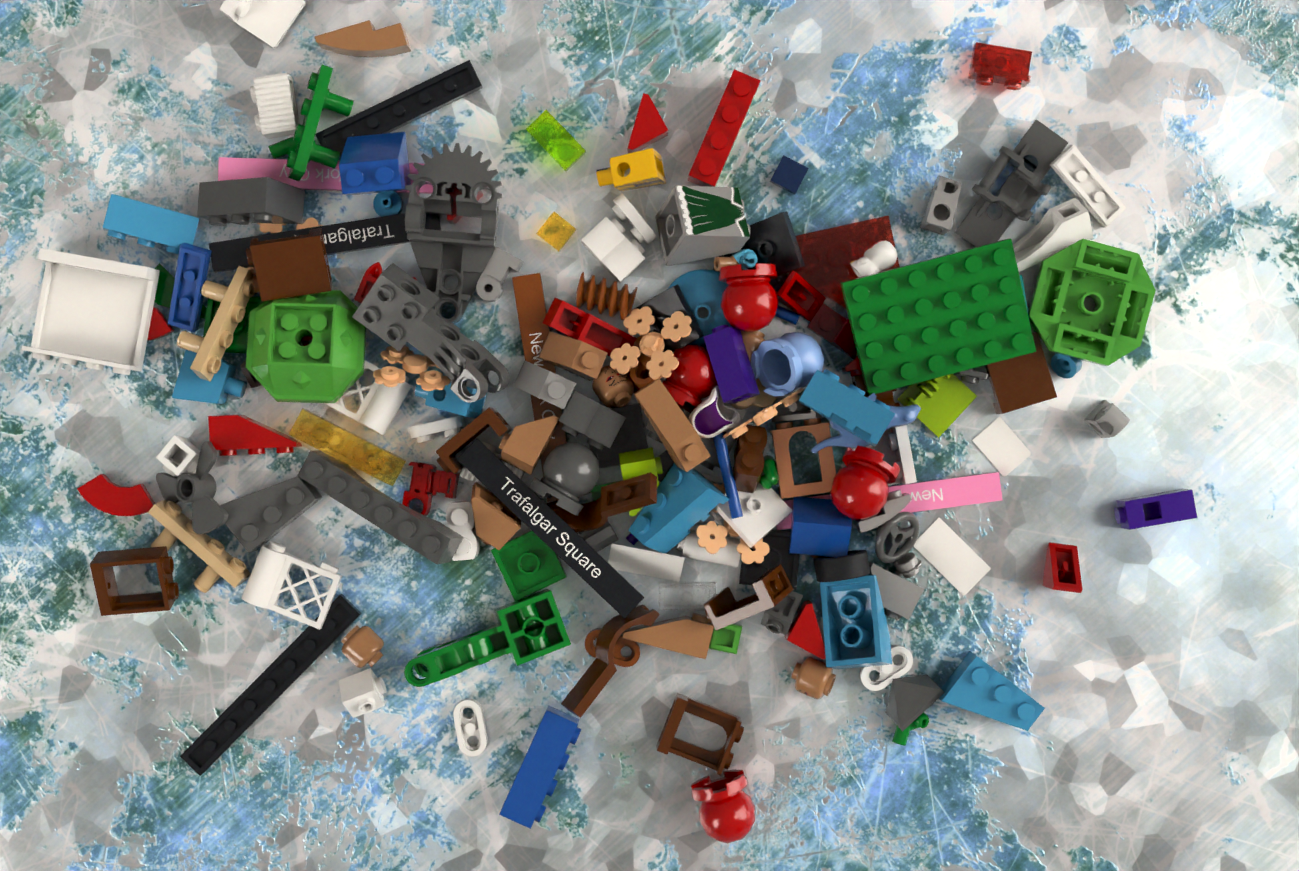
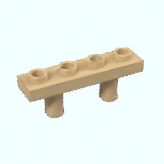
[177,266,255,382]
[148,500,251,593]

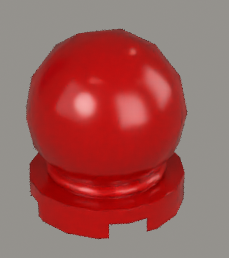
[719,263,779,332]
[663,345,718,413]
[831,446,900,520]
[691,769,755,844]

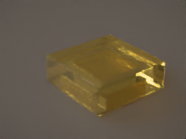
[536,212,576,252]

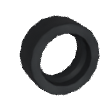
[814,550,870,582]

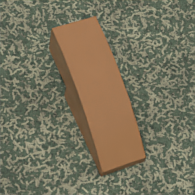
[315,20,411,57]

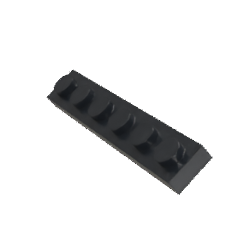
[315,60,483,157]

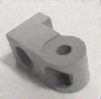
[919,175,961,235]
[476,247,524,302]
[1083,400,1130,438]

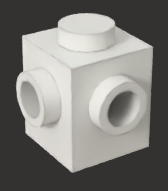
[156,435,200,477]
[339,668,387,718]

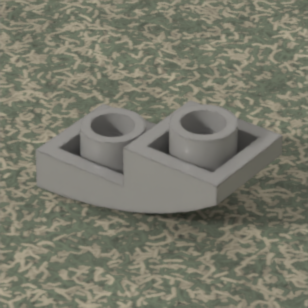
[855,490,912,533]

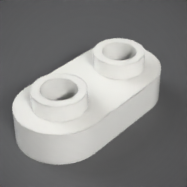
[612,193,657,245]
[408,415,466,443]
[860,645,913,691]
[453,698,488,757]

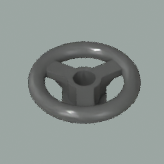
[875,512,919,563]

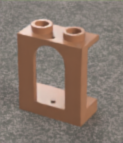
[770,418,836,499]

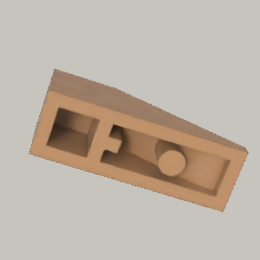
[634,379,711,472]
[622,613,714,659]

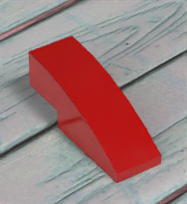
[542,298,637,357]

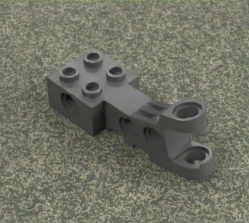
[352,263,510,403]

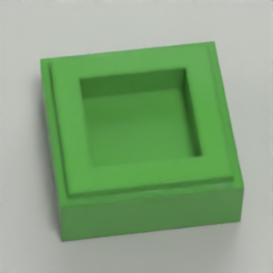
[709,624,742,654]

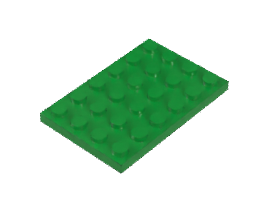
[840,239,1036,396]

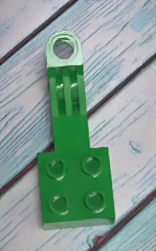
[404,589,571,687]

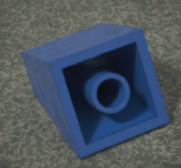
[339,132,411,195]

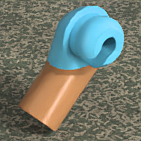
[714,249,757,271]

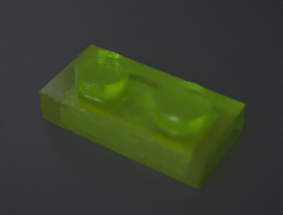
[526,109,586,172]

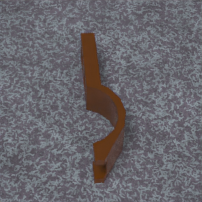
[546,472,657,532]
[561,605,660,718]

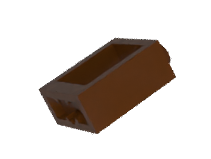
[90,546,179,616]

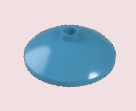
[668,269,734,348]

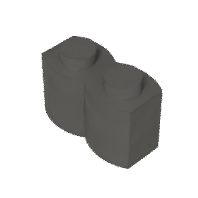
[559,391,626,451]

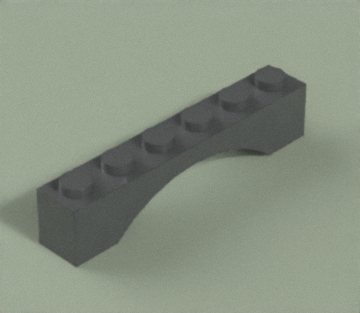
[297,450,464,565]

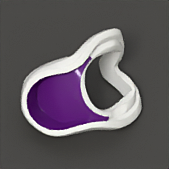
[689,385,742,438]

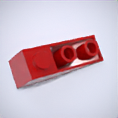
[208,415,302,456]

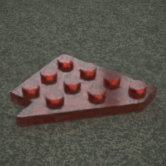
[788,216,900,310]

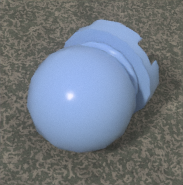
[751,332,824,397]

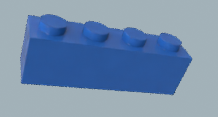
[499,705,581,829]

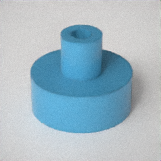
[373,191,403,217]
[1051,353,1082,379]

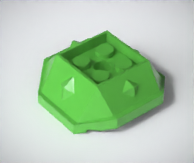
[1028,239,1156,366]
[246,290,367,403]

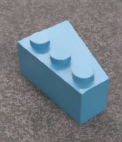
[799,369,895,447]
[628,463,730,554]

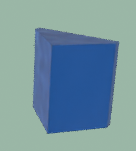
[789,497,852,557]

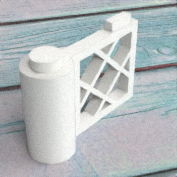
[323,361,412,436]
[677,473,741,568]
[241,541,342,630]

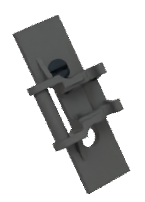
[955,119,1068,247]

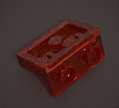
[968,42,1032,90]

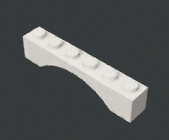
[1013,198,1094,272]

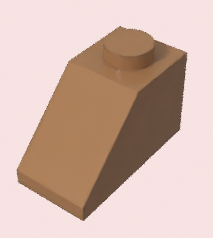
[538,332,608,381]
[499,416,559,475]
[471,482,521,550]

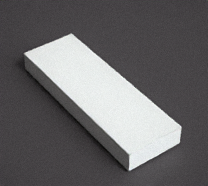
[1049,145,1127,228]

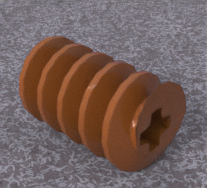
[575,272,638,321]

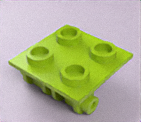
[897,374,977,438]

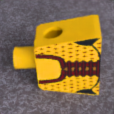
[596,148,666,191]

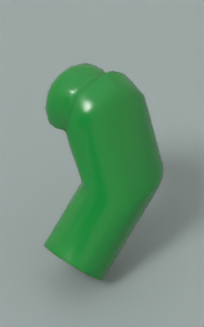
[268,137,297,159]
[759,455,779,490]
[892,712,929,746]

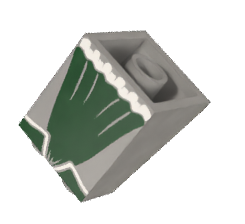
[655,185,750,266]

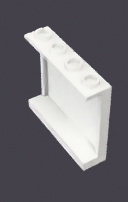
[21,248,160,375]

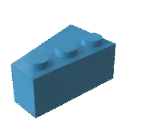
[103,194,200,255]
[939,651,1045,731]

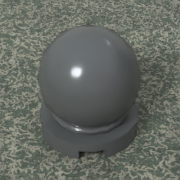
[529,442,600,516]

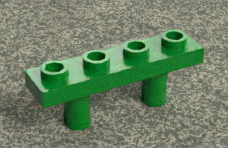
[286,64,354,181]

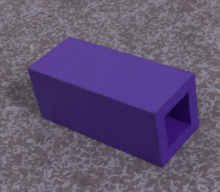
[704,325,760,404]
[1114,489,1197,530]

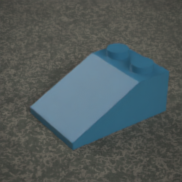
[820,575,892,670]

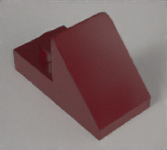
[806,303,857,359]

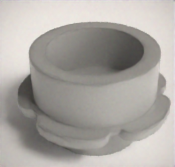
[894,553,922,578]

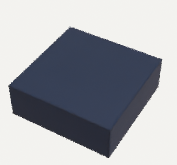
[770,155,809,195]

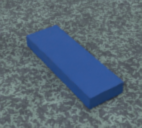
[167,243,212,332]

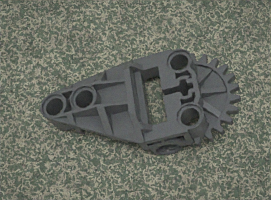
[405,143,502,324]

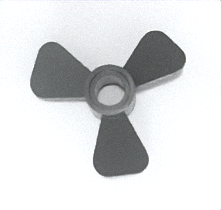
[156,441,228,534]

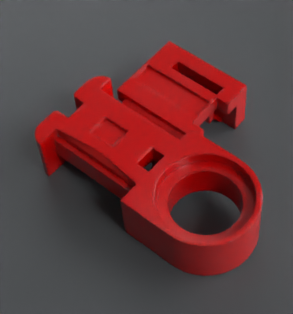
[402,462,460,516]

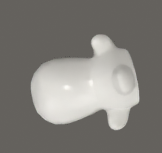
[850,240,897,278]

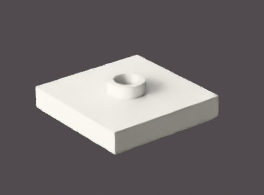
[714,483,793,548]

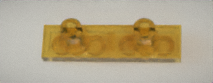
[289,408,406,486]

